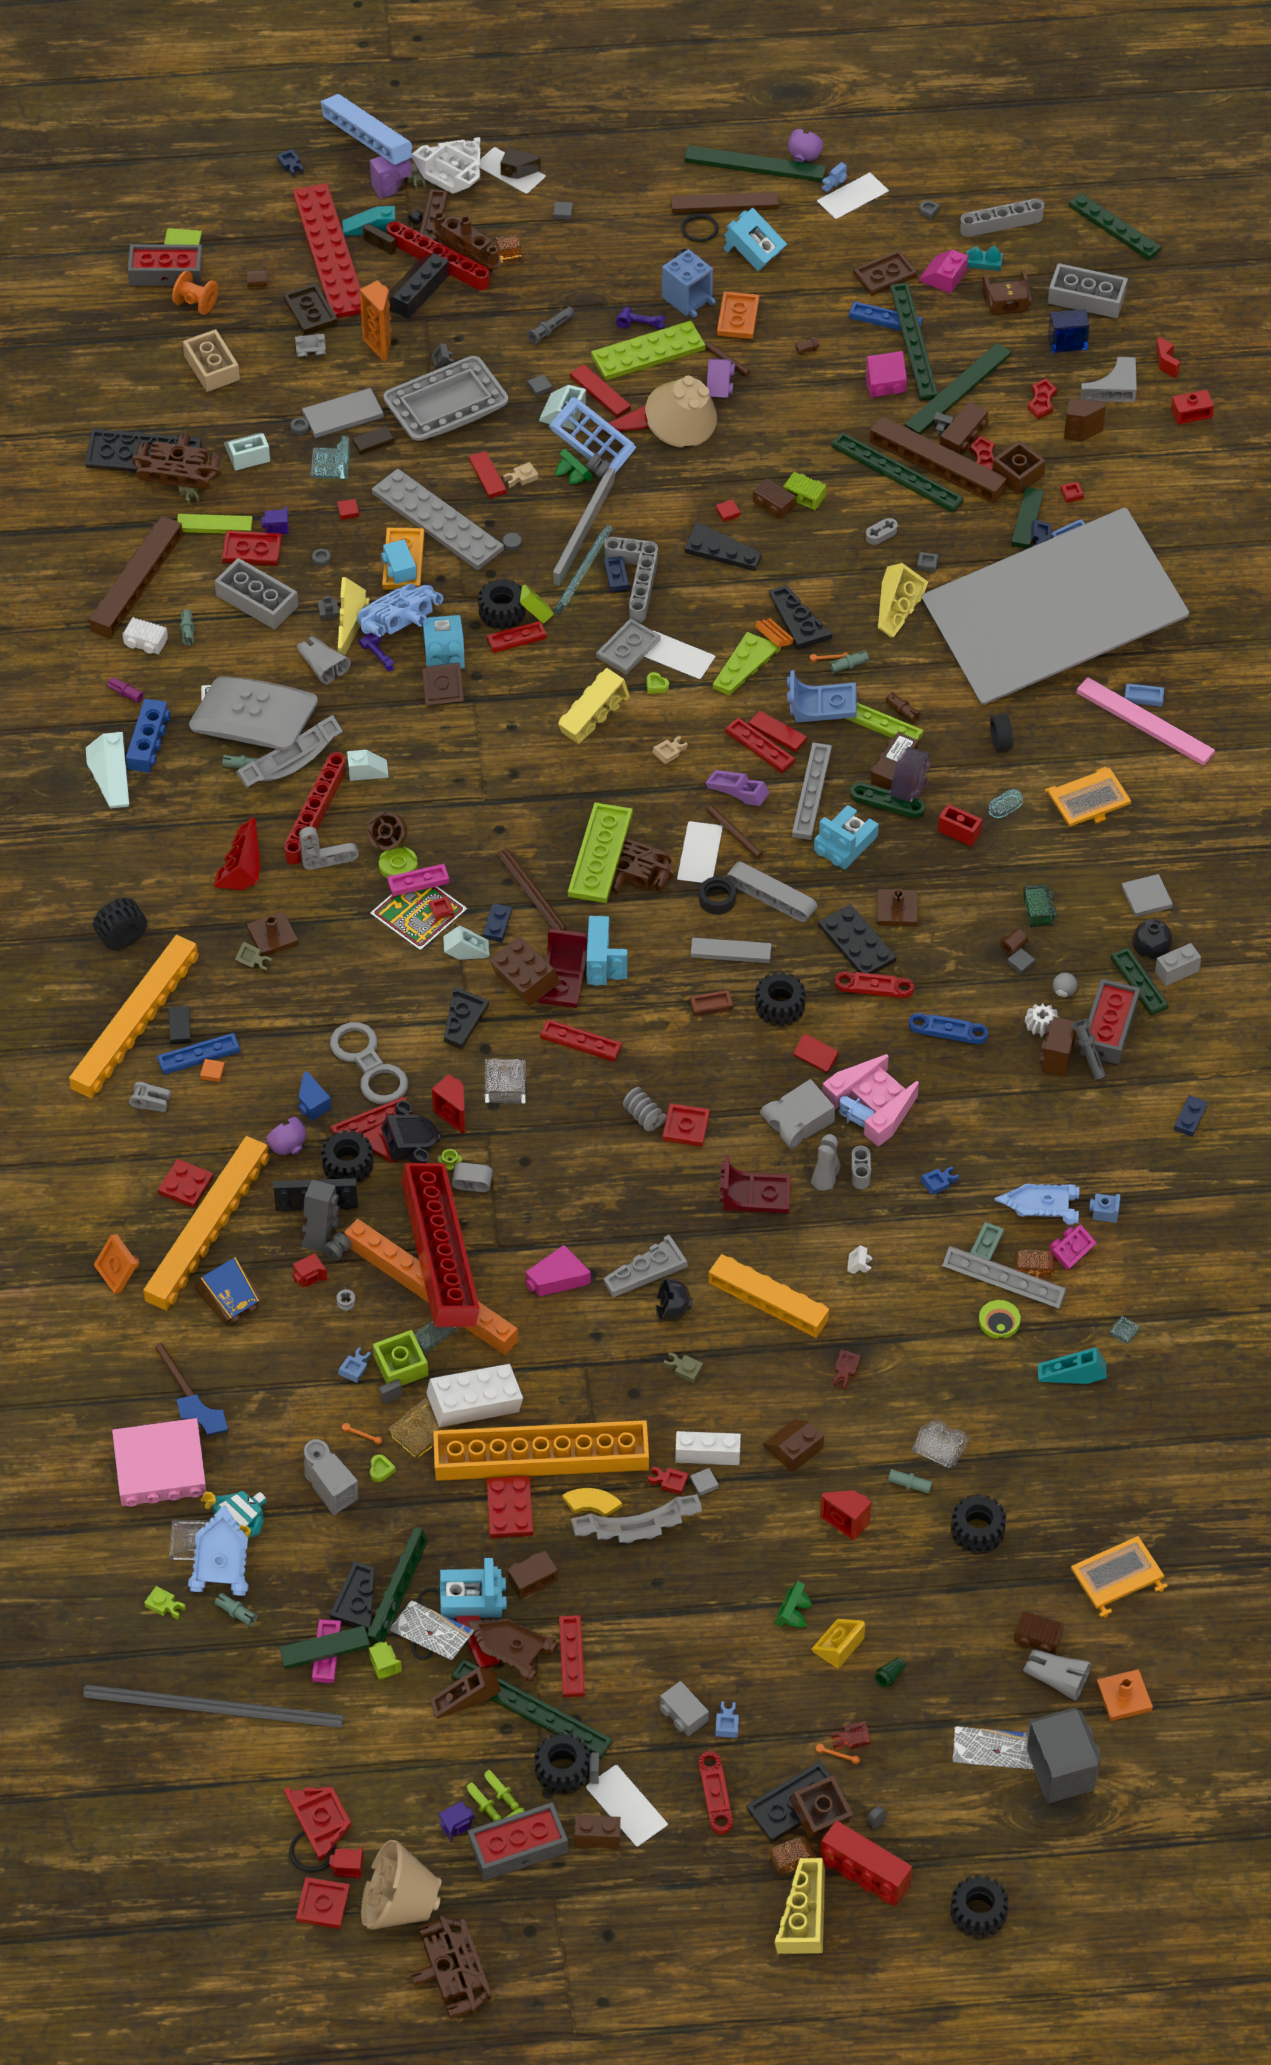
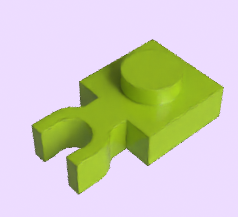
[144,1586,186,1620]

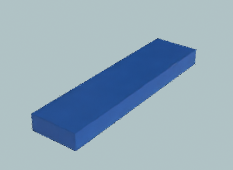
[849,301,923,331]
[157,1033,240,1075]

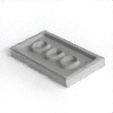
[302,388,384,438]

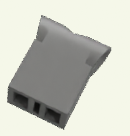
[760,1079,835,1149]
[304,1439,358,1516]

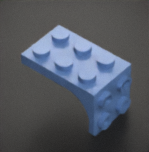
[787,670,857,723]

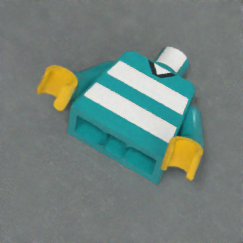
[200,1491,267,1538]

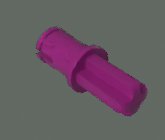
[107,677,144,703]

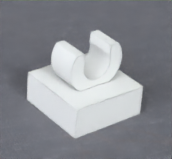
[847,1245,872,1274]

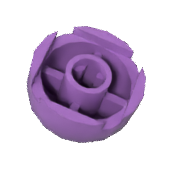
[788,129,824,162]
[265,1117,306,1156]

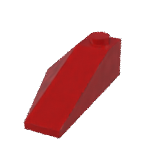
[214,817,260,890]

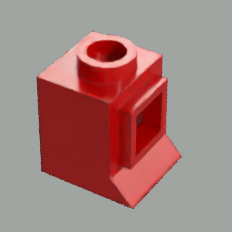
[292,1253,327,1288]
[329,1846,364,1879]

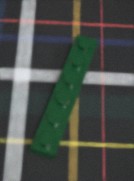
[1069,193,1161,261]
[367,1528,428,1645]

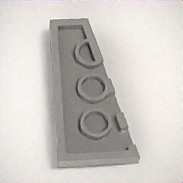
[603,1235,688,1298]

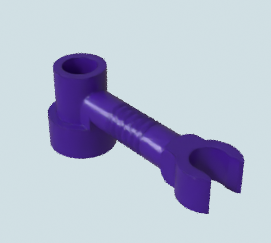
[616,307,665,329]
[359,633,395,672]

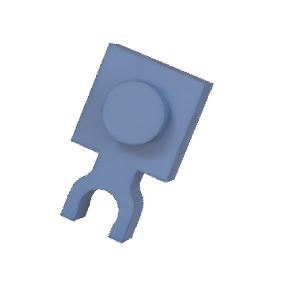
[822,162,847,192]
[338,1347,371,1383]
[715,1701,739,1738]

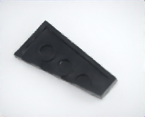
[684,521,761,571]
[769,585,833,649]

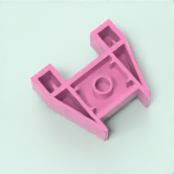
[822,1054,919,1147]

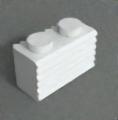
[123,617,168,654]

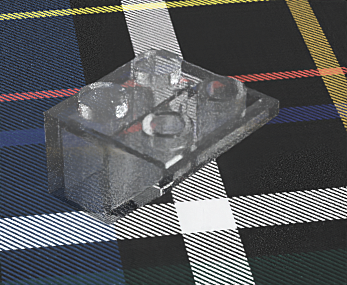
[484,1059,526,1103]
[912,1420,971,1468]

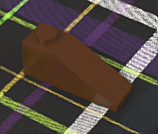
[430,1667,501,1718]

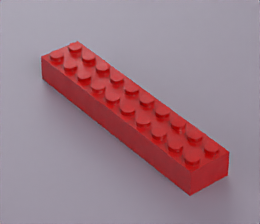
[401,1163,480,1327]

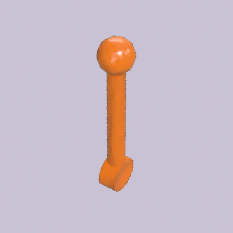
[810,652,848,662]
[342,1423,382,1445]
[816,1744,860,1764]

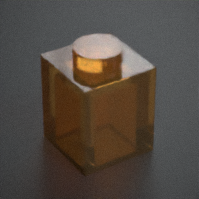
[495,234,521,262]

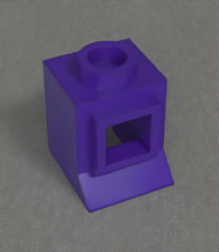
[261,506,289,534]
[438,1801,475,1843]

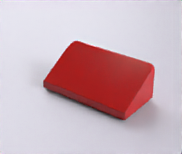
[793,1034,838,1073]

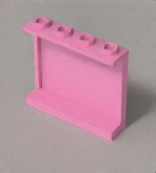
[112,1418,207,1506]

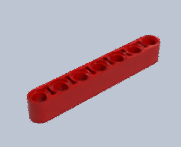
[387,221,489,290]
[284,752,346,865]

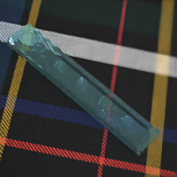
[554,525,613,614]

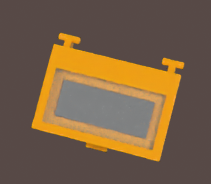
[1044,767,1131,827]
[1071,1536,1168,1618]

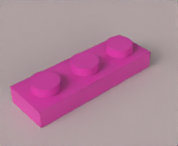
[387,864,449,897]
[312,1619,341,1683]

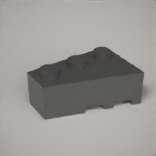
[301,1180,341,1253]

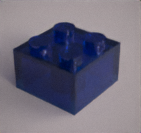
[1048,309,1090,353]

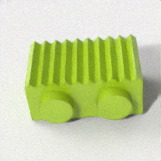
[783,472,826,510]

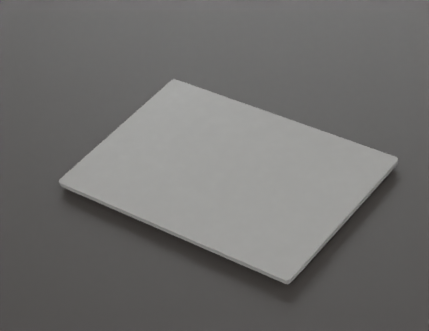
[922,508,1189,705]

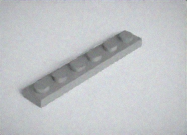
[792,743,832,840]
[942,1246,1067,1308]

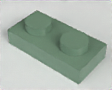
[970,1222,1004,1260]

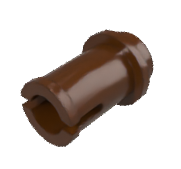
[795,337,819,355]

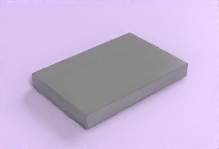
[596,618,661,675]

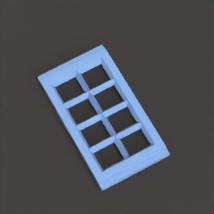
[549,397,636,473]

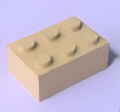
[183,329,240,392]

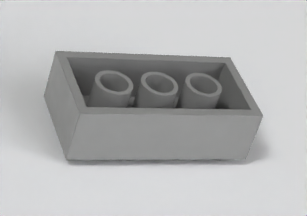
[1048,263,1128,318]
[215,558,298,630]

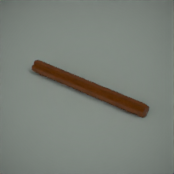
[499,849,567,931]

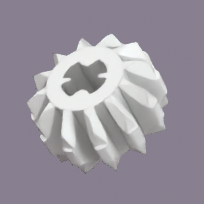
[1025,1003,1059,1038]

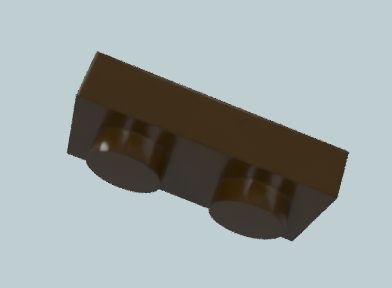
[363,223,396,255]

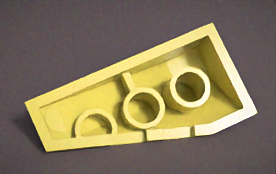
[878,563,928,638]
[338,577,370,655]

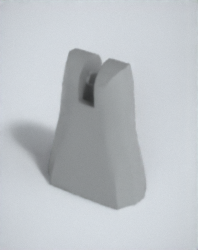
[296,636,351,685]
[811,1134,841,1190]
[1023,1650,1091,1701]

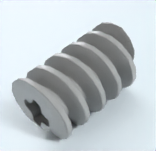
[623,1087,667,1131]

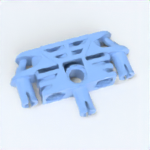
[357,584,443,637]

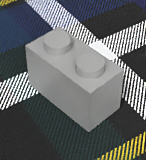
[1155,943,1201,986]
[660,1681,709,1736]

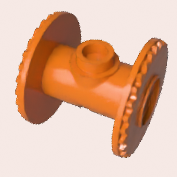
[172,271,219,315]

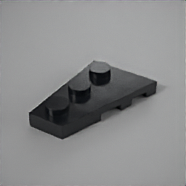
[444,986,490,1049]
[329,1561,375,1631]

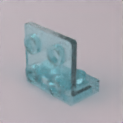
[311,436,350,479]

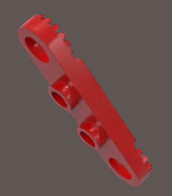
[835,971,914,998]
[699,1751,733,1834]

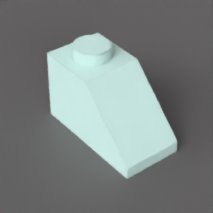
[347,750,388,781]
[443,925,490,960]

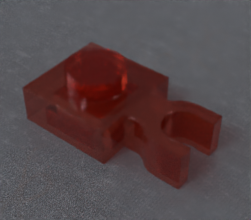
[833,1350,862,1389]
[830,1721,871,1750]

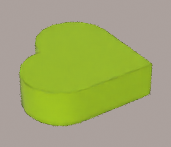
[647,672,669,694]
[370,1454,396,1482]

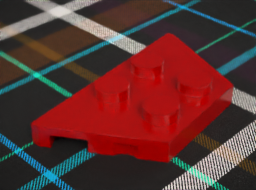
[283,1787,352,1861]

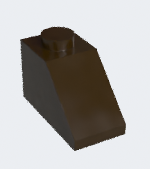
[500,148,541,179]

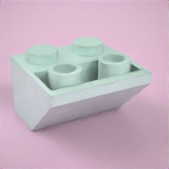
[539,385,586,430]
[224,433,270,471]

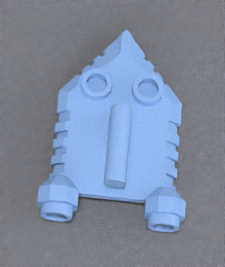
[995,1184,1079,1225]
[188,1505,249,1596]

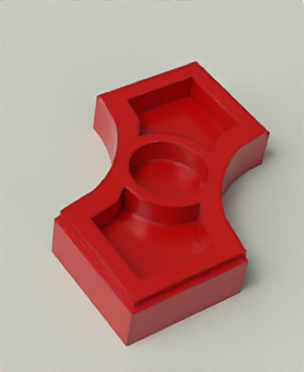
[1027,378,1057,420]
[969,436,995,470]

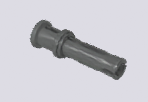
[527,307,575,345]
[1072,1019,1106,1079]

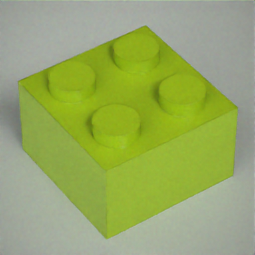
[373,1330,428,1386]

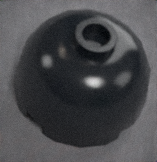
[1132,919,1172,959]
[656,1278,693,1321]

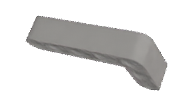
[604,537,658,623]

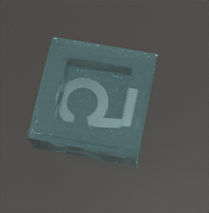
[1110,1316,1139,1344]

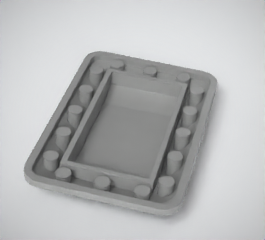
[383,356,508,441]
[189,676,318,750]

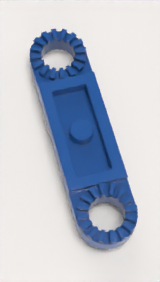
[909,1012,988,1044]

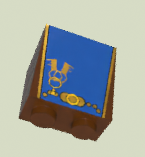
[194,1257,262,1324]

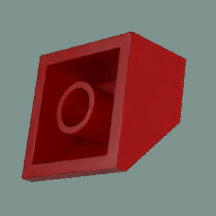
[432,1074,466,1134]
[820,1490,871,1541]

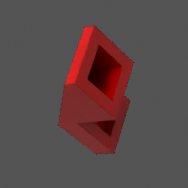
[1156,337,1180,378]

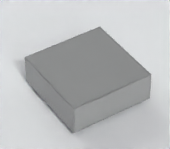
[690,1468,718,1496]

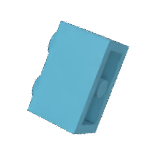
[381,539,417,584]

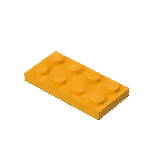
[382,528,424,590]

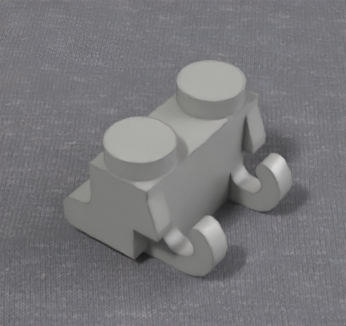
[295,334,326,357]

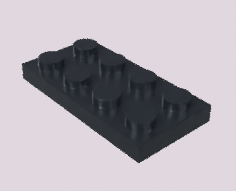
[818,904,897,974]
[273,1179,358,1212]
[746,1761,845,1843]

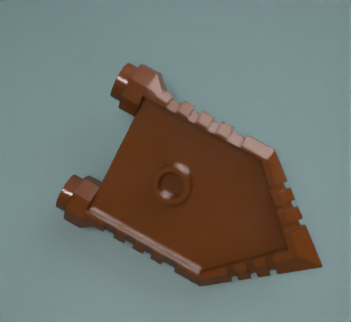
[467,1619,558,1682]

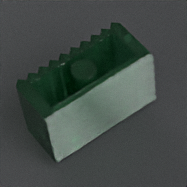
[1023,884,1057,928]

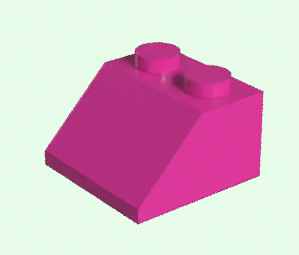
[919,250,968,293]
[865,351,907,397]

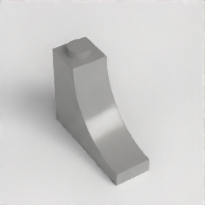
[1080,357,1137,402]

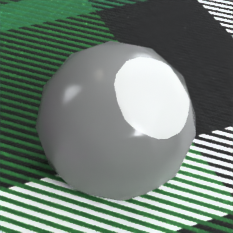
[1052,973,1078,998]

